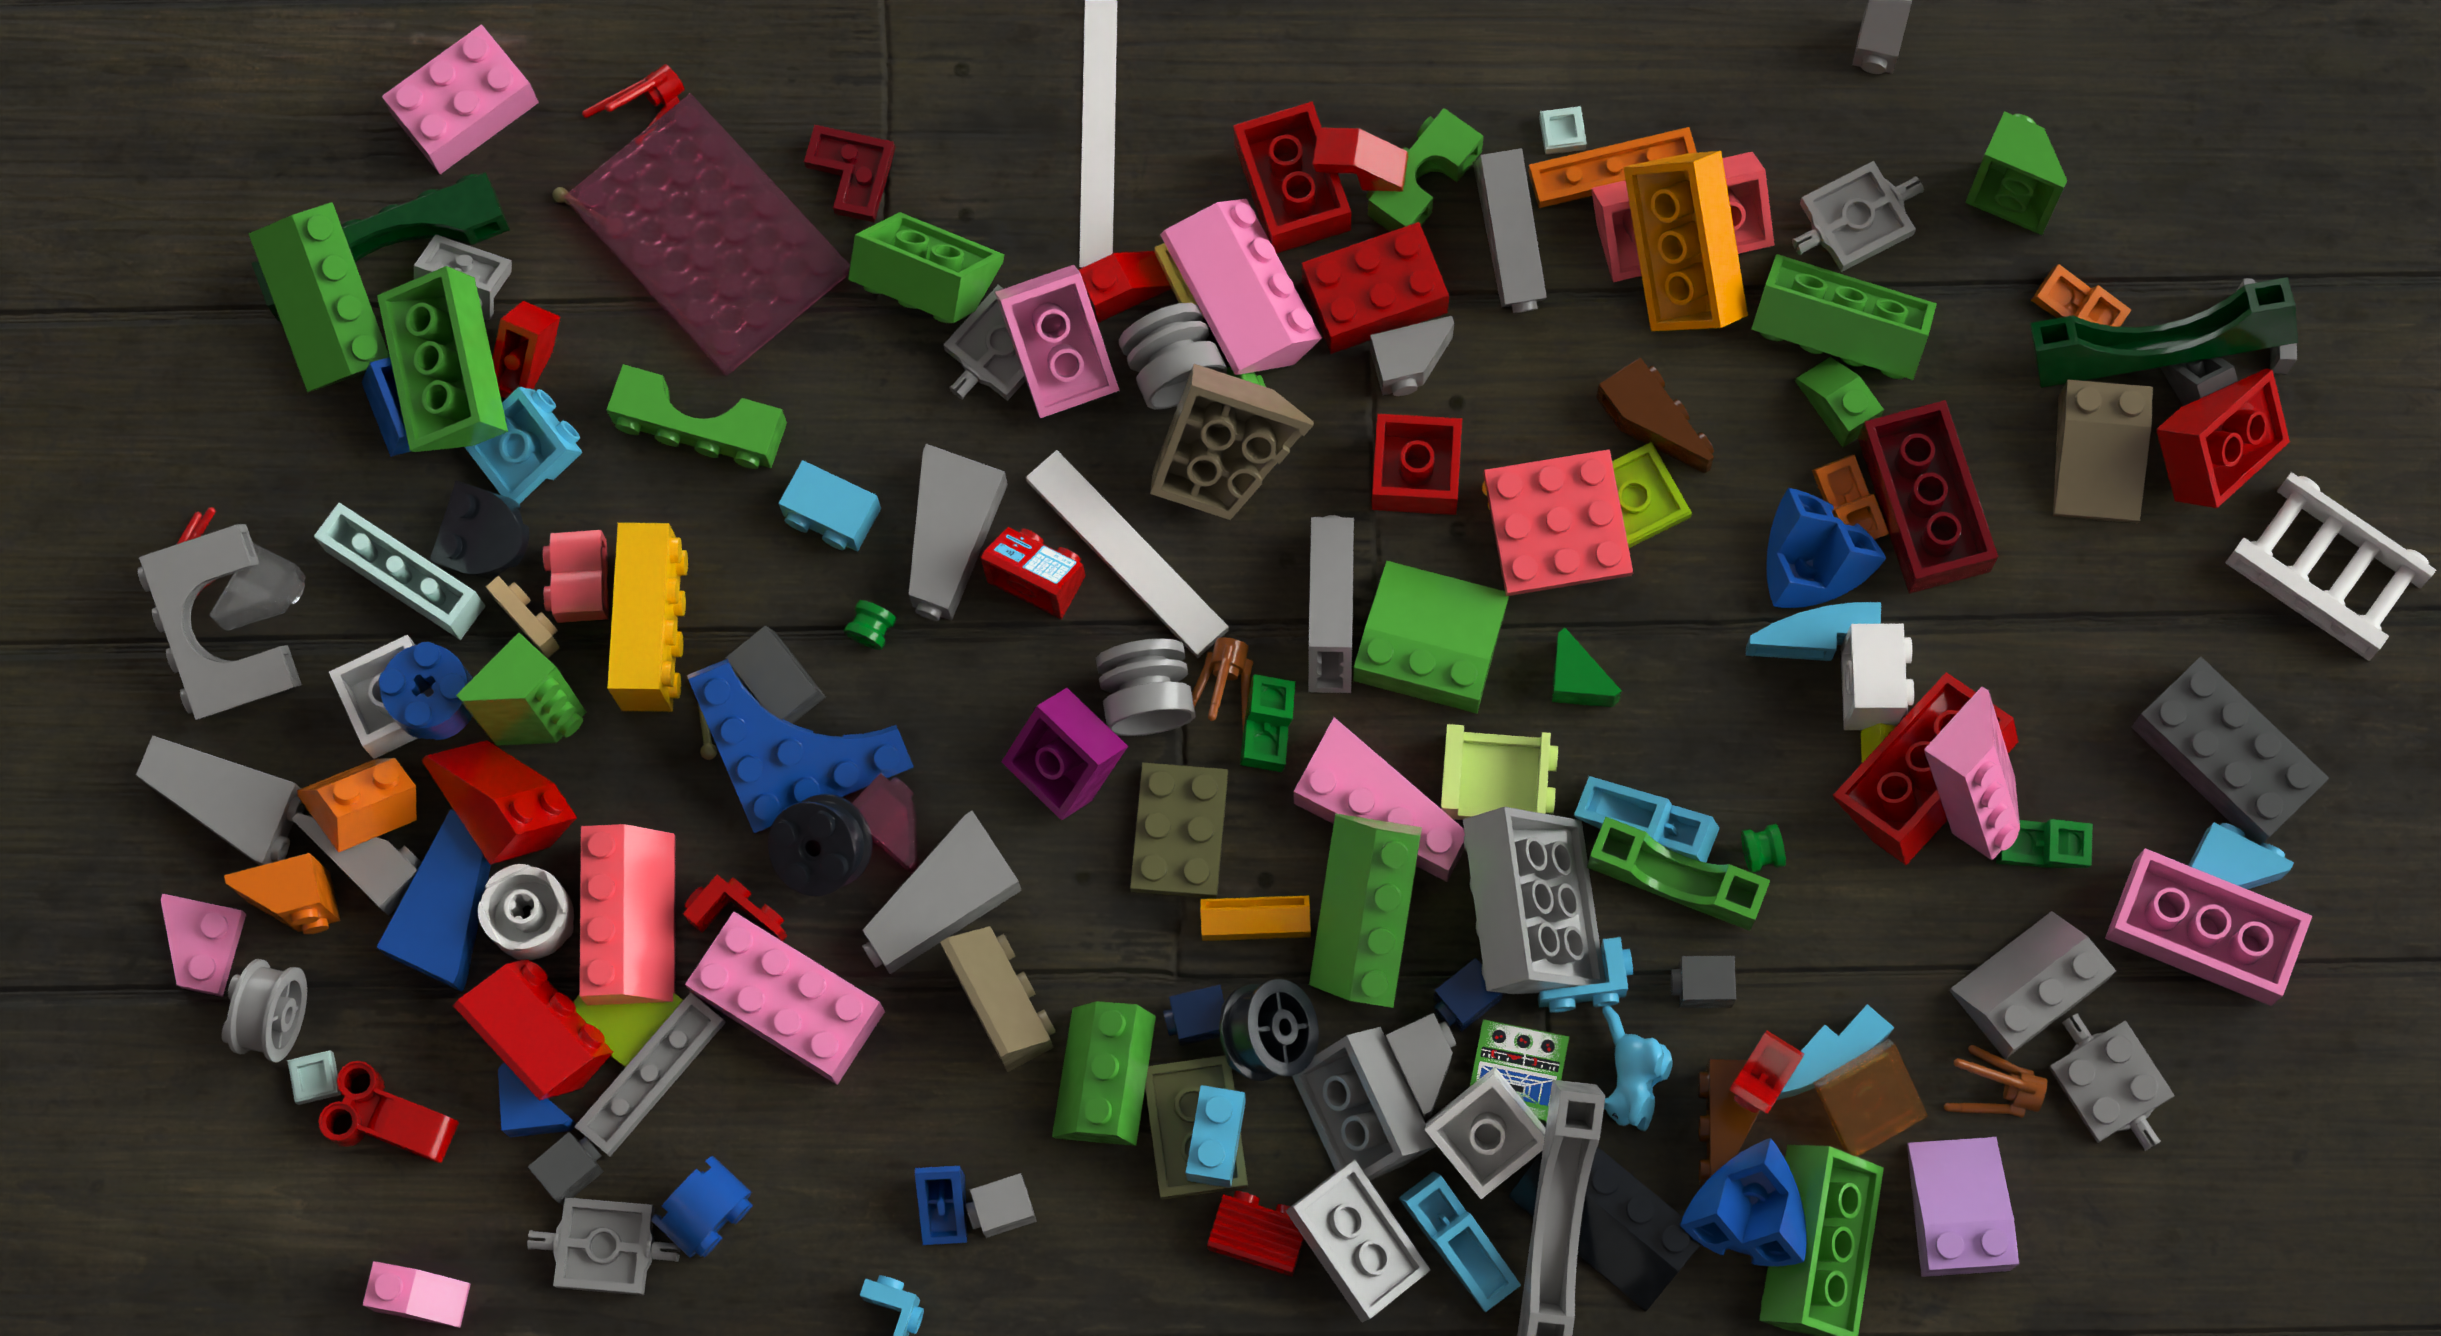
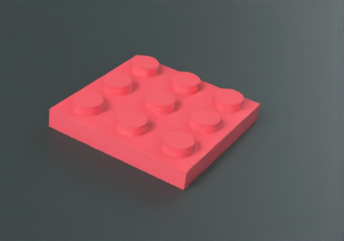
[1483,449,1633,596]

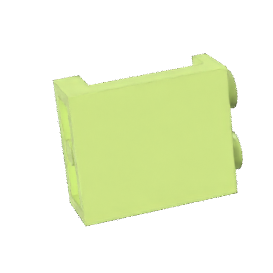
[1441,724,1558,820]

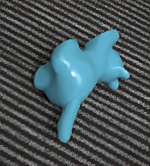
[1602,1006,1673,1131]

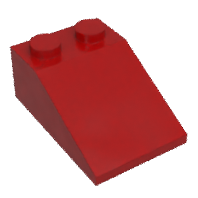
[2156,369,2290,508]
[422,740,577,864]

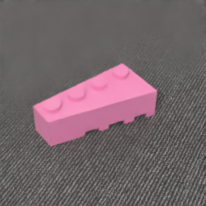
[1294,717,1465,882]

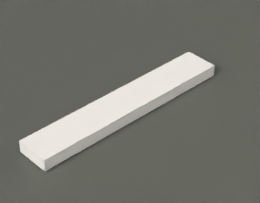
[1026,450,1229,658]

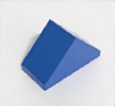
[498,1063,577,1137]
[915,1166,967,1245]

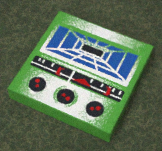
[1470,1019,1569,1123]

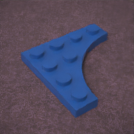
[687,658,913,833]

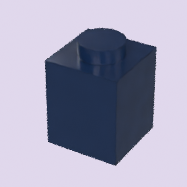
[1433,958,1503,1032]
[1163,985,1224,1046]

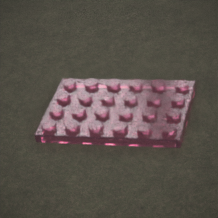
[564,93,850,376]

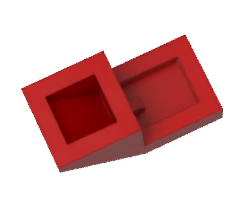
[1313,127,1408,192]

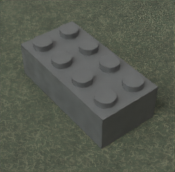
[2131,657,2329,845]

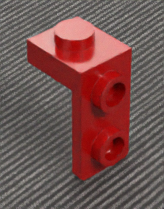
[683,875,787,942]
[1729,1030,1805,1114]

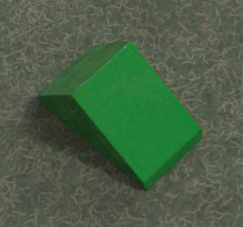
[1552,628,1622,707]

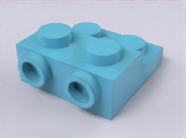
[465,387,583,504]

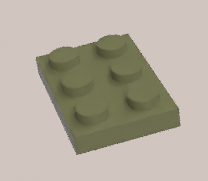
[1130,762,1228,899]
[1145,1055,1248,1200]

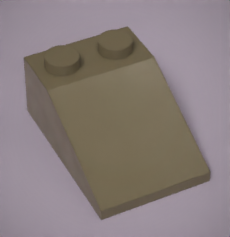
[2053,380,2153,523]

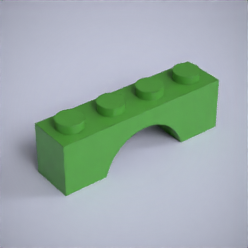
[607,364,787,469]
[1587,817,1770,931]

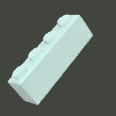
[314,503,485,640]

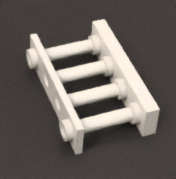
[2225,472,2436,661]

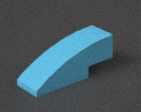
[1746,602,1881,661]
[1574,776,1719,863]
[1777,1004,1894,1100]
[1399,1171,1521,1312]

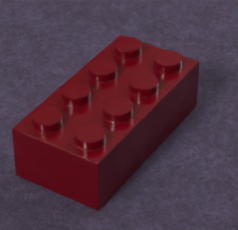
[1858,400,1998,594]

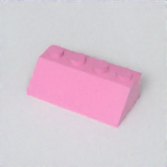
[1160,199,1322,375]
[1924,687,2020,860]

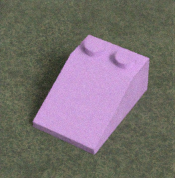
[1907,1137,2019,1277]

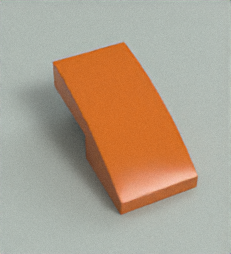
[2031,264,2131,327]
[1812,455,1889,540]

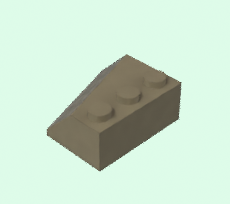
[1150,364,1314,520]

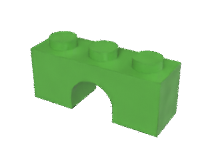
[1366,108,1483,232]

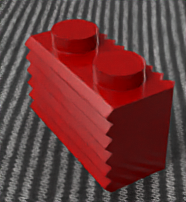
[1207,1191,1304,1277]

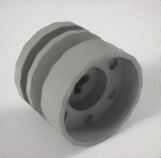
[1119,303,1227,410]
[1096,638,1196,736]

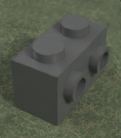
[725,626,826,724]

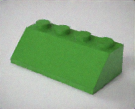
[248,202,390,393]
[1751,254,1937,380]
[377,266,508,452]
[456,633,587,746]
[1309,814,1422,1008]
[1759,1145,1884,1336]

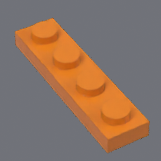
[1528,127,1697,208]

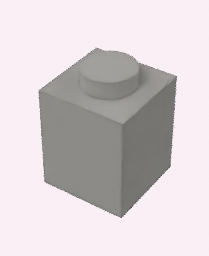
[966,1173,1037,1238]

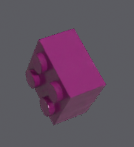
[1001,688,1128,820]

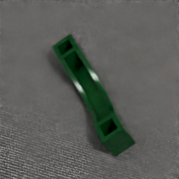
[251,172,510,321]
[2030,277,2298,388]

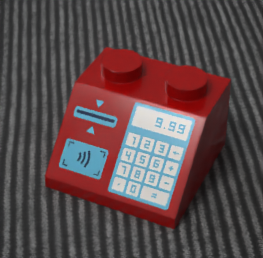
[981,527,1086,620]

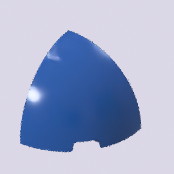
[1766,487,1886,608]
[1680,1138,1807,1266]

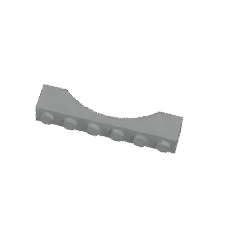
[1517,1080,1606,1336]

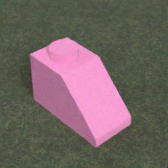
[363,1261,471,1328]

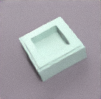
[1539,106,1587,155]
[287,1050,341,1105]

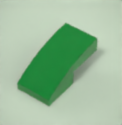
[1240,674,1295,772]
[1996,819,2093,868]

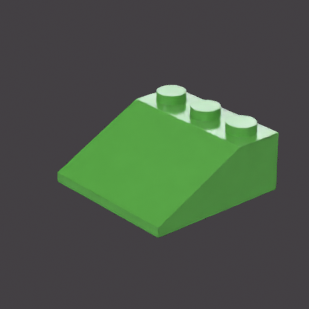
[1353,561,1509,714]

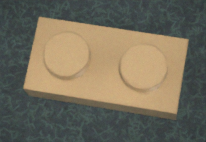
[486,576,560,659]

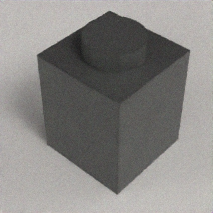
[1671,956,1736,1008]
[528,1132,604,1206]

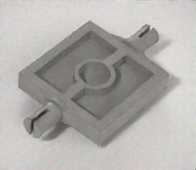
[1792,161,1924,272]
[943,285,1026,401]
[2049,1013,2175,1151]
[527,1197,680,1296]

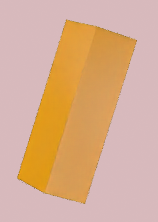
[1200,895,1311,941]

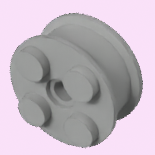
[222,959,307,1062]

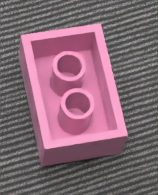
[382,24,539,174]

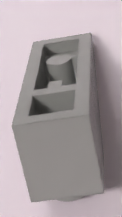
[292,813,422,916]

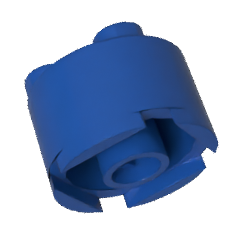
[379,642,472,740]
[651,1156,753,1258]

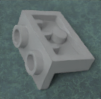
[414,234,512,320]

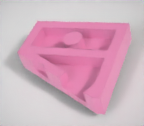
[161,894,246,997]

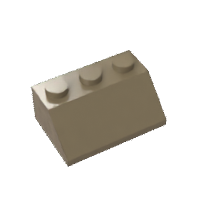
[940,926,1056,1072]

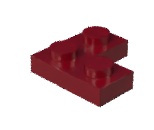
[804,124,895,223]

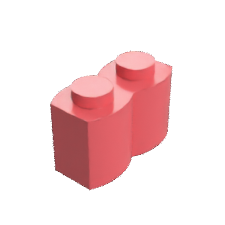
[543,530,609,623]

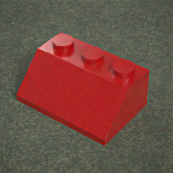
[453,959,613,1101]

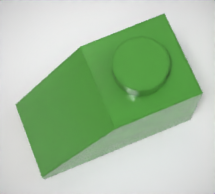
[1795,357,1884,448]

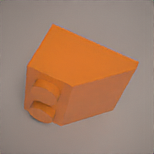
[297,758,417,853]
[224,853,340,934]

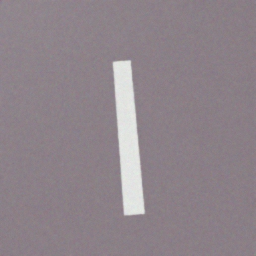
[1079,0,1117,267]

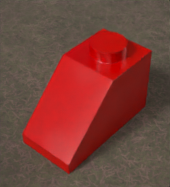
[1079,251,1172,323]
[492,301,561,399]

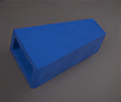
[377,809,491,992]

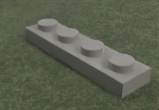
[574,992,726,1157]

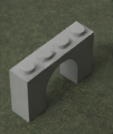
[138,524,302,720]

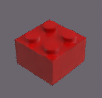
[1372,414,1462,515]

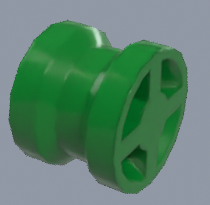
[844,600,897,650]
[1741,824,1786,873]

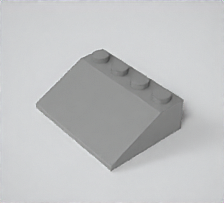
[1463,807,1606,994]

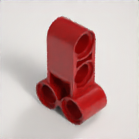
[318,1061,459,1164]

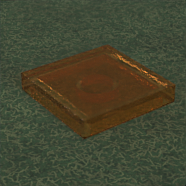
[1813,1039,1928,1157]

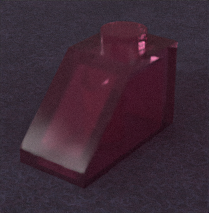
[852,773,919,875]

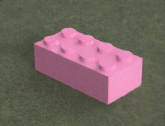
[2105,848,2312,1006]
[685,911,885,1085]

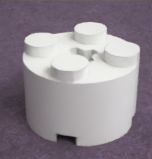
[478,864,574,960]

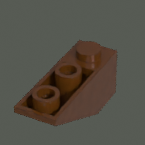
[1596,357,1714,473]
[1698,1059,1760,1186]

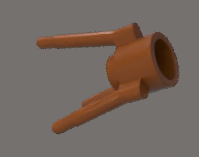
[1192,637,1253,730]
[1944,1045,2047,1118]

